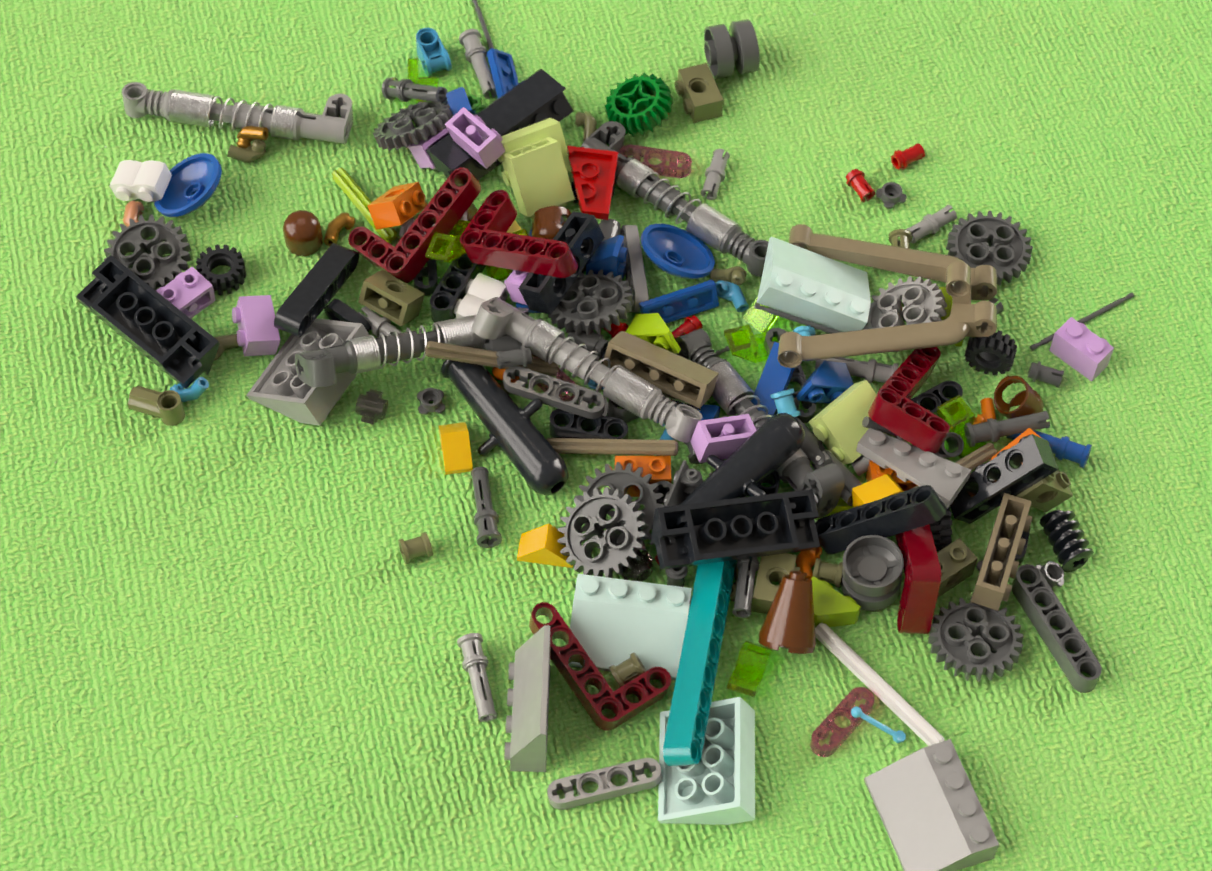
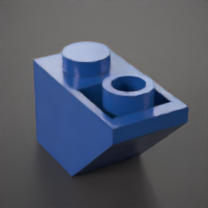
[586,235,628,279]
[796,360,853,404]

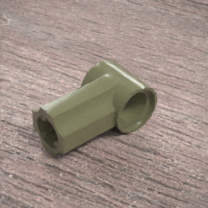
[128,386,185,426]

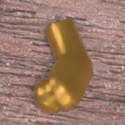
[237,126,268,149]
[324,213,356,246]

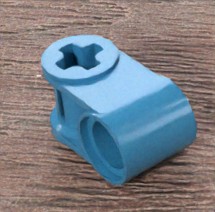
[416,27,452,77]

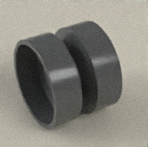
[704,19,760,79]
[841,535,904,611]

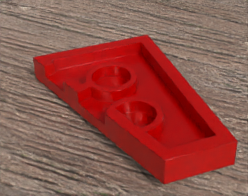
[567,146,618,220]

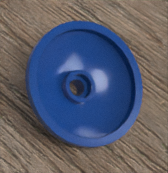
[154,153,222,217]
[641,224,715,279]

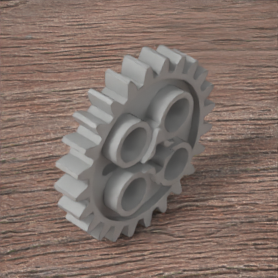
[863,276,947,352]

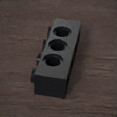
[518,211,605,315]
[950,434,1059,524]

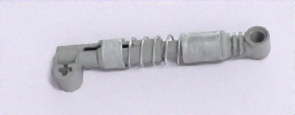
[122,82,353,144]
[472,297,702,443]

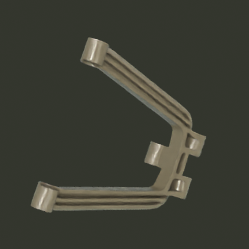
[777,224,997,368]

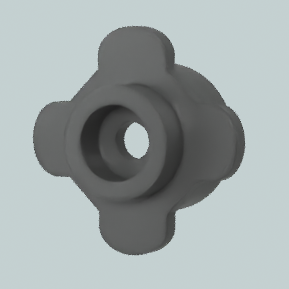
[876,182,906,209]
[417,388,445,415]
[1035,561,1064,589]

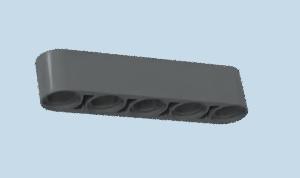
[1012,564,1102,693]

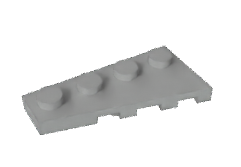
[856,428,971,509]

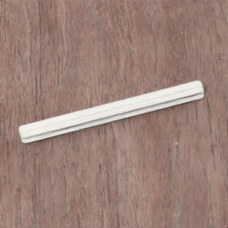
[815,623,945,746]

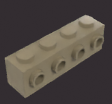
[603,331,719,408]
[971,493,1033,611]

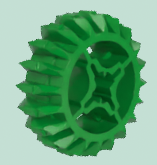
[605,72,673,137]

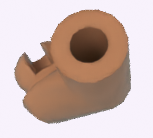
[123,201,144,227]

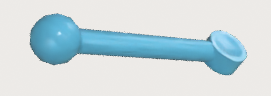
[851,706,906,743]

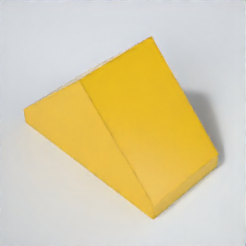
[438,422,473,475]
[852,474,904,508]
[517,524,573,568]

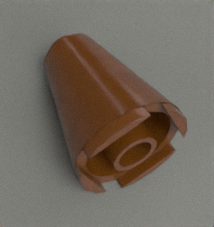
[758,571,816,654]

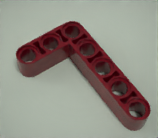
[348,168,481,283]
[460,190,578,278]
[868,347,950,454]
[895,524,941,634]
[529,602,671,731]

